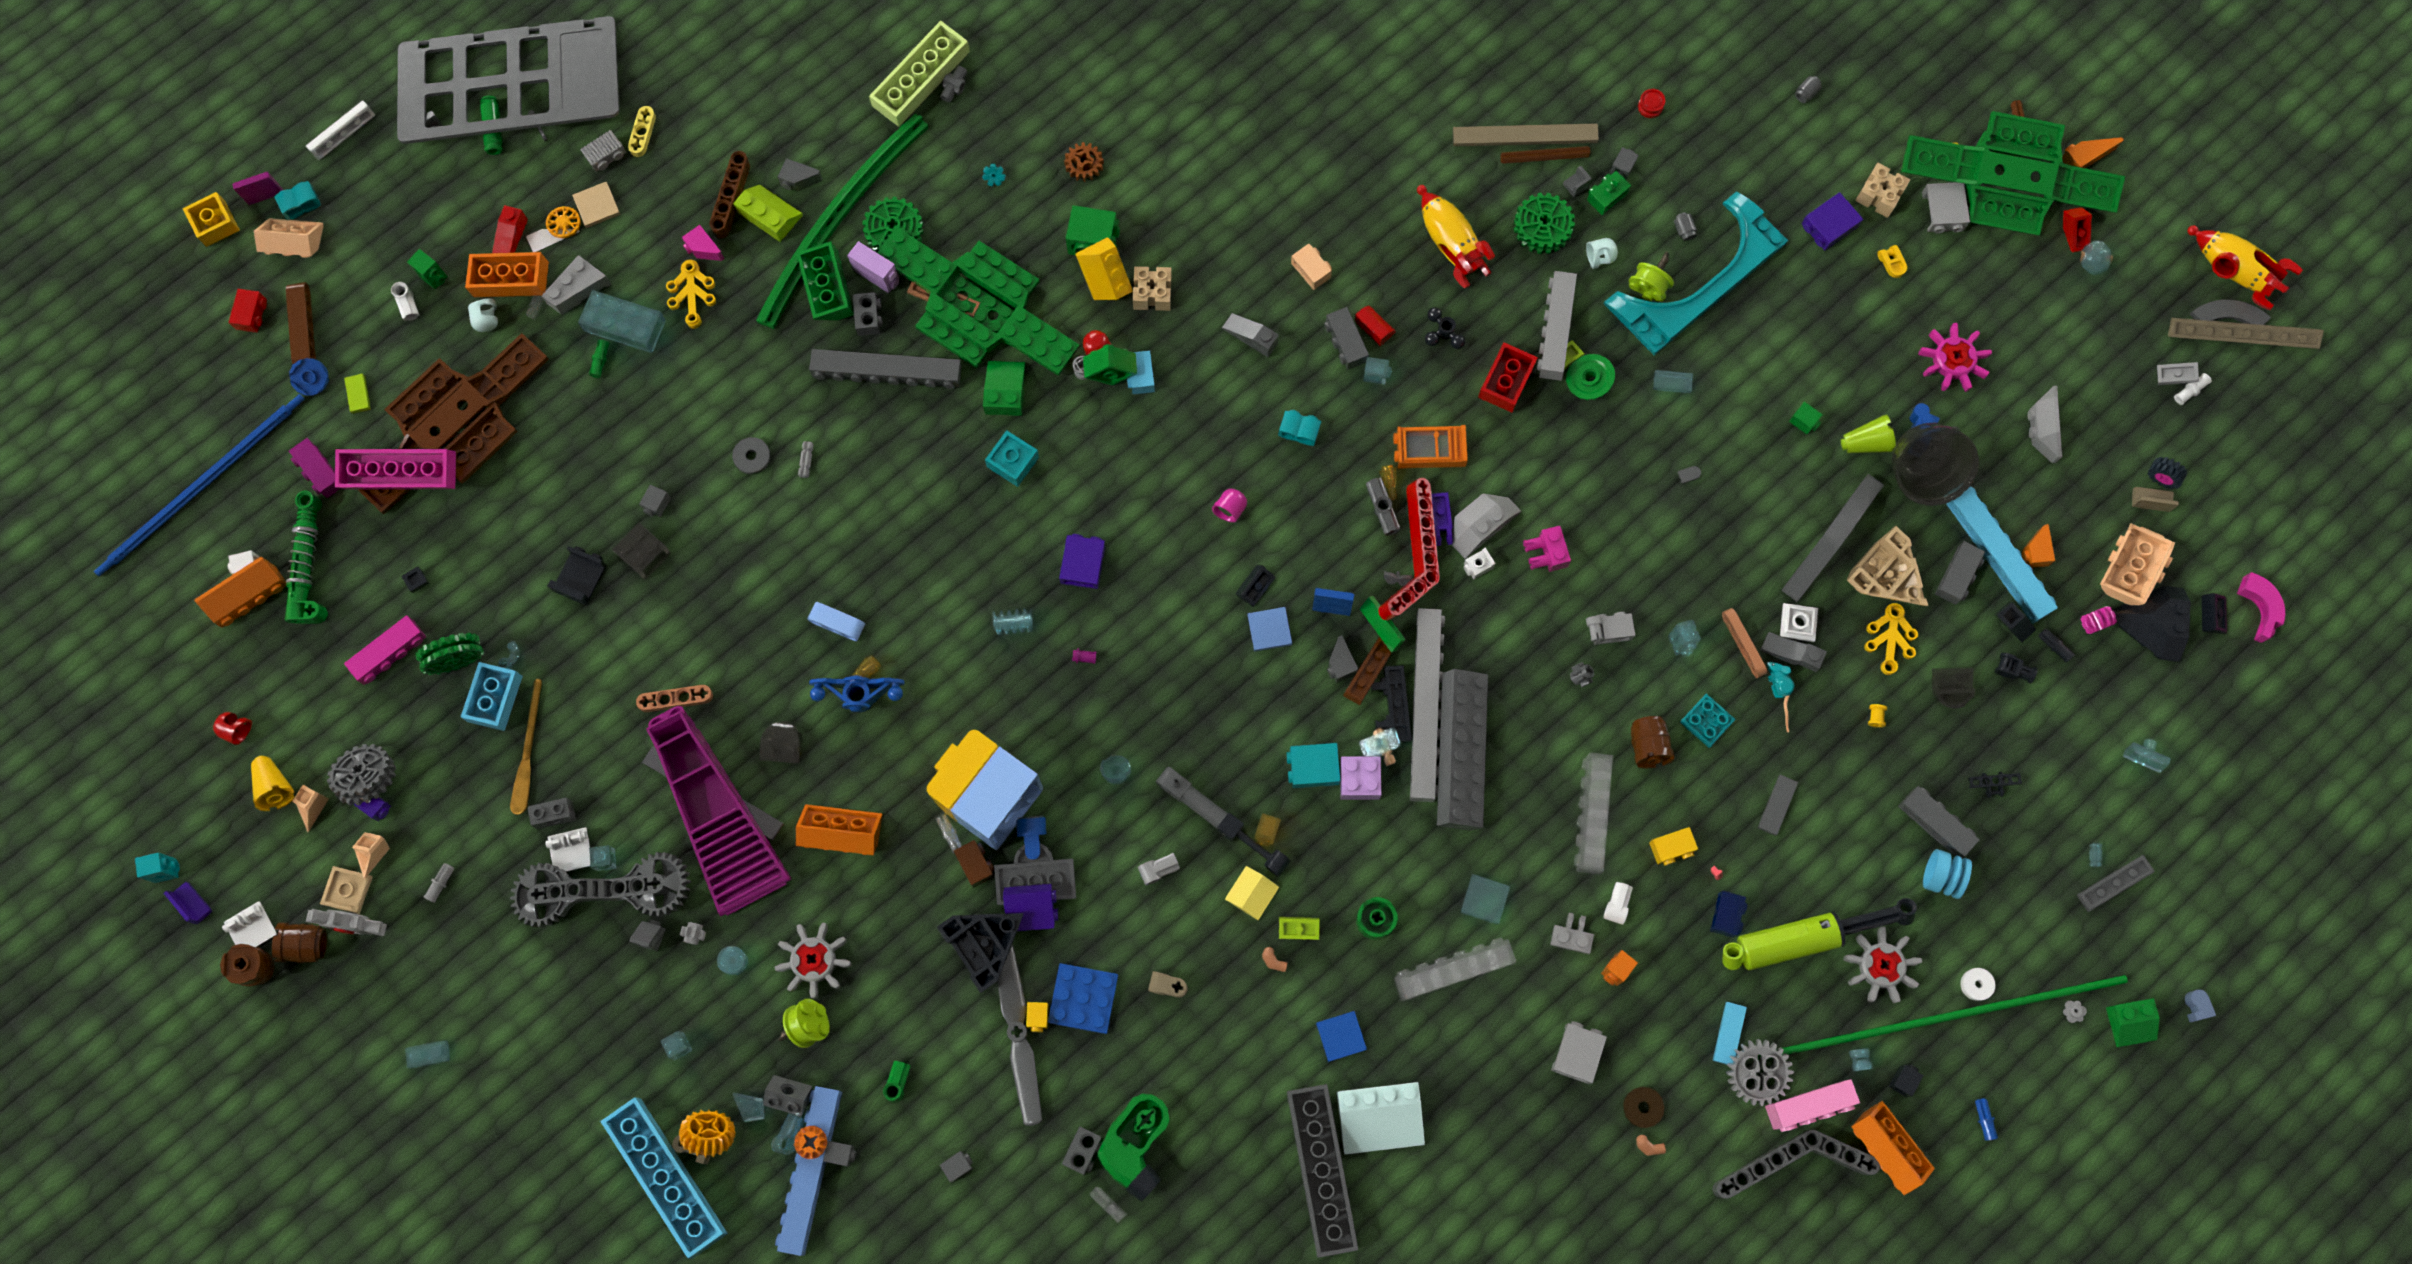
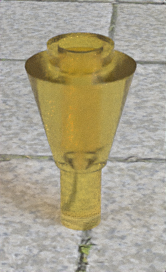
[1378,465,1397,500]

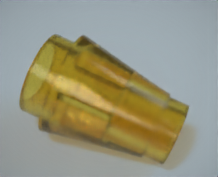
[852,655,881,678]

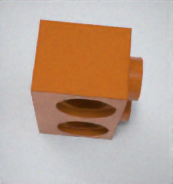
[1601,950,1638,986]

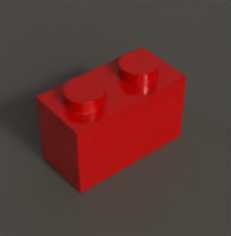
[228,289,267,333]

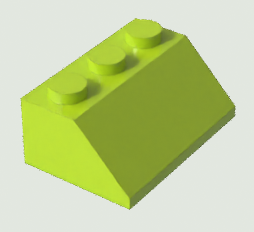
[733,184,803,242]

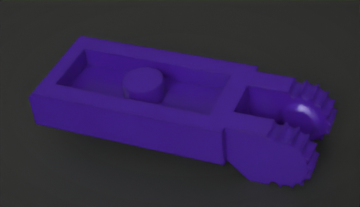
[1431,492,1453,546]

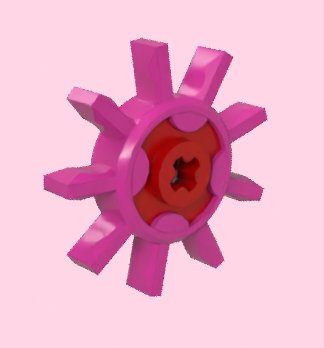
[1918,323,1992,392]

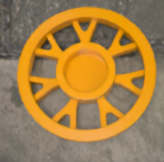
[546,206,581,239]

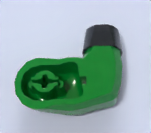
[1098,1094,1170,1202]

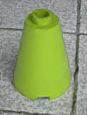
[1840,415,1896,453]

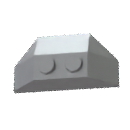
[2028,386,2062,463]
[1452,493,1521,559]

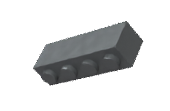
[1898,786,1979,858]

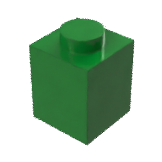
[1789,402,1823,434]

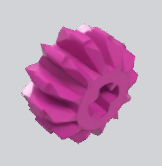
[2080,607,2117,634]

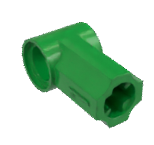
[883,1061,911,1103]

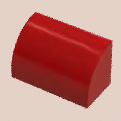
[1354,305,1396,346]

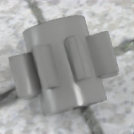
[680,922,706,945]

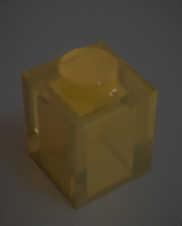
[1255,813,1281,846]

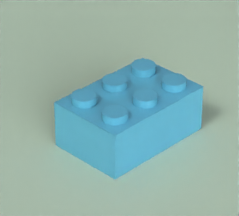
[461,662,523,731]

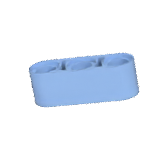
[807,602,865,641]

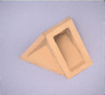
[292,785,329,832]
[352,832,390,879]

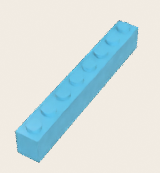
[1943,483,2058,624]

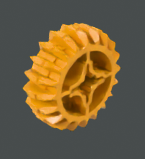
[679,1110,735,1158]

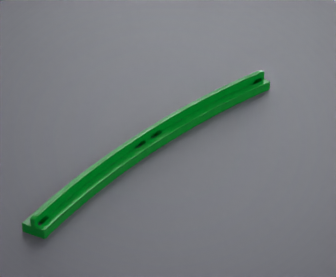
[756,113,929,329]

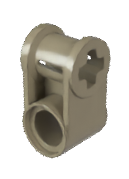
[1148,971,1188,998]

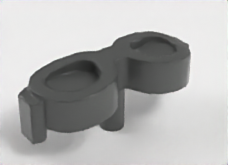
[1384,571,1413,586]

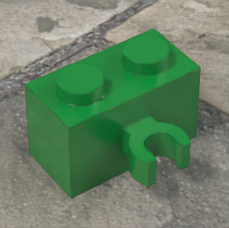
[1587,171,1631,215]

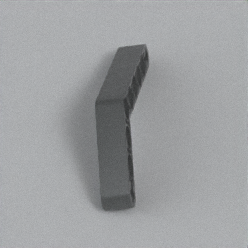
[1781,474,1884,602]
[1713,1130,1880,1199]

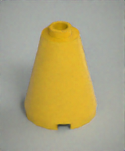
[251,756,294,811]

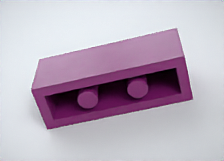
[289,438,340,498]

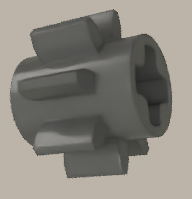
[1570,662,1595,687]

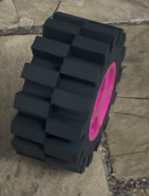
[2147,457,2188,489]

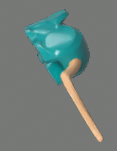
[1767,662,1794,732]

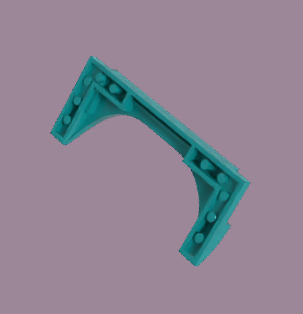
[1603,192,1788,355]

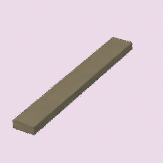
[1453,124,1599,146]
[2168,318,2324,349]

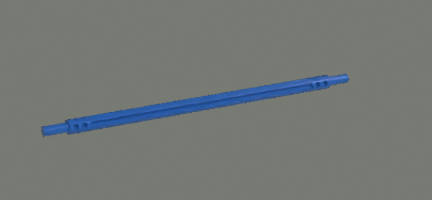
[94,394,305,577]

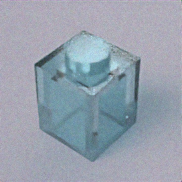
[1363,357,1392,384]
[589,845,616,871]
[660,1031,692,1060]

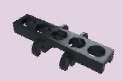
[1968,772,2022,798]

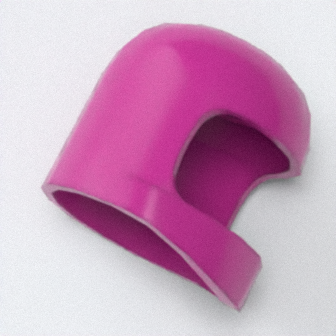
[1212,489,1247,522]

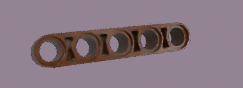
[710,151,750,238]
[286,282,316,364]

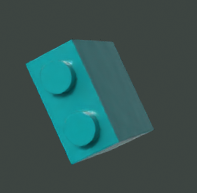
[1286,743,1340,788]

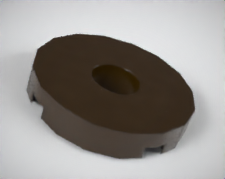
[1623,1087,1664,1128]

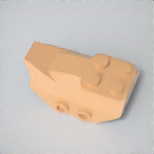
[2100,523,2175,605]

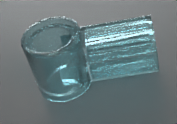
[771,1113,805,1155]

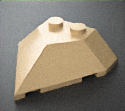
[1847,526,1928,606]

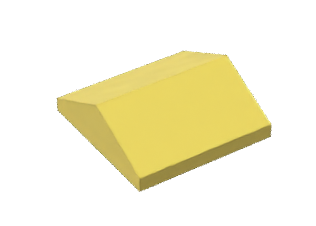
[1225,866,1279,920]

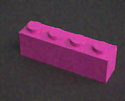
[344,615,426,685]

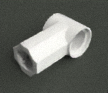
[391,282,420,321]
[1604,882,1633,925]

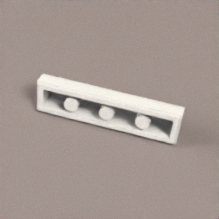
[306,100,375,160]

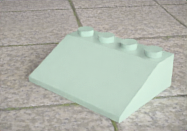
[1336,1082,1425,1155]

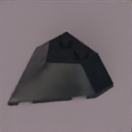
[2112,585,2191,662]
[937,913,1024,993]

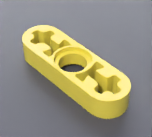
[628,106,656,157]

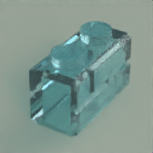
[1668,620,1701,656]

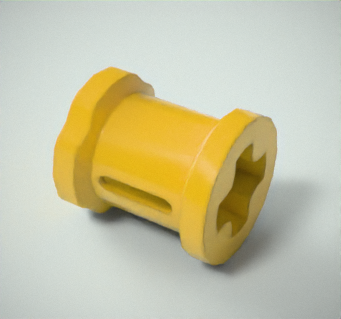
[1868,704,1887,727]

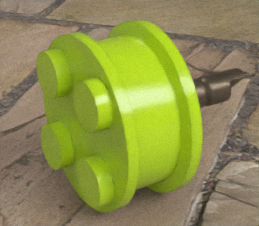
[1629,251,1674,302]
[778,999,829,1048]

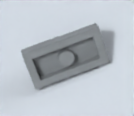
[2157,362,2199,385]

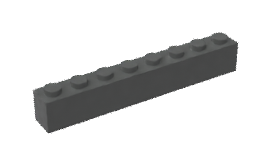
[809,349,962,389]

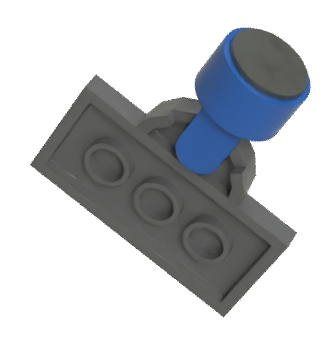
[994,816,1076,905]

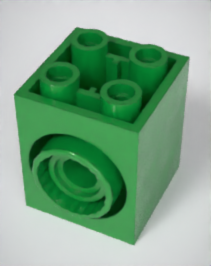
[1066,205,1120,255]

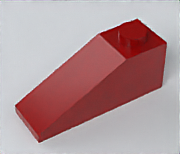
[492,205,528,253]

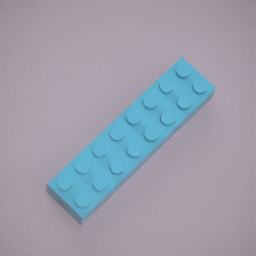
[600,1097,728,1259]

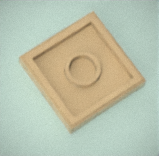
[572,182,621,228]
[320,866,373,914]

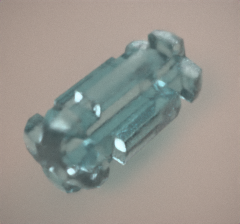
[2089,843,2102,867]

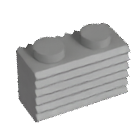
[581,130,626,172]

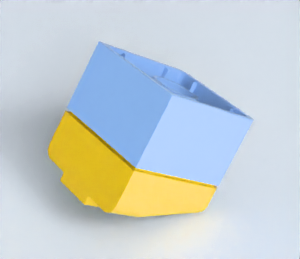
[927,730,1043,850]

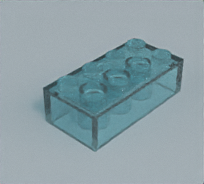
[578,290,666,353]

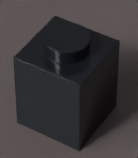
[1889,1064,1924,1098]

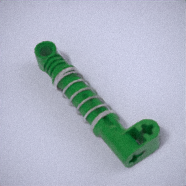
[285,491,328,624]

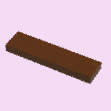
[1343,636,1393,705]

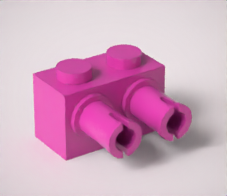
[1523,526,1571,572]

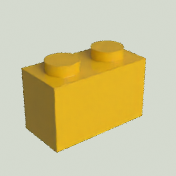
[1649,827,1698,866]

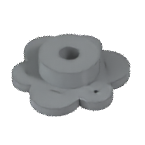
[2063,1001,2087,1023]

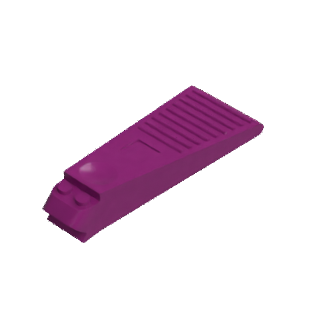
[646,706,791,917]

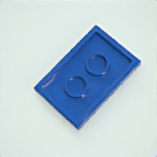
[1312,588,1354,616]

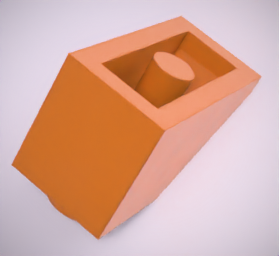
[2022,524,2055,568]

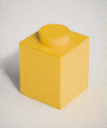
[1026,1002,1049,1032]

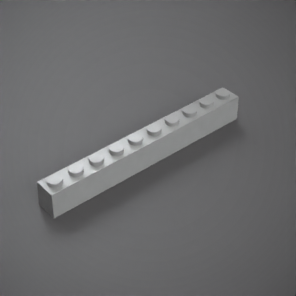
[1410,608,1445,802]

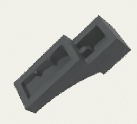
[1760,632,1827,672]

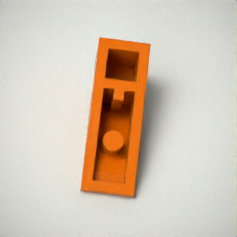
[2062,137,2124,168]

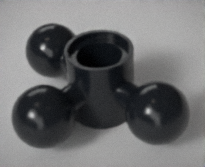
[1425,307,1466,349]

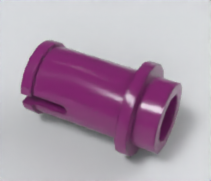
[1072,648,1096,664]

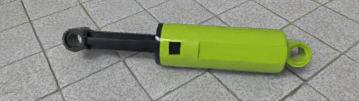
[1722,898,1917,970]

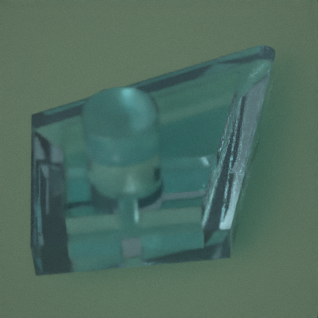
[733,1093,765,1122]

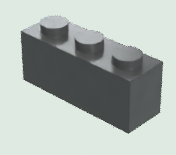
[1324,307,1369,370]
[1935,541,1985,605]

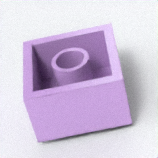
[1340,757,1381,800]

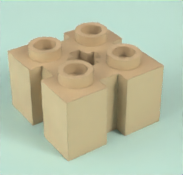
[1855,163,1910,218]
[1133,267,1172,311]

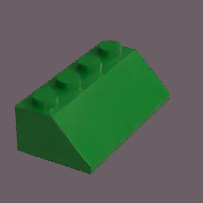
[796,241,854,321]

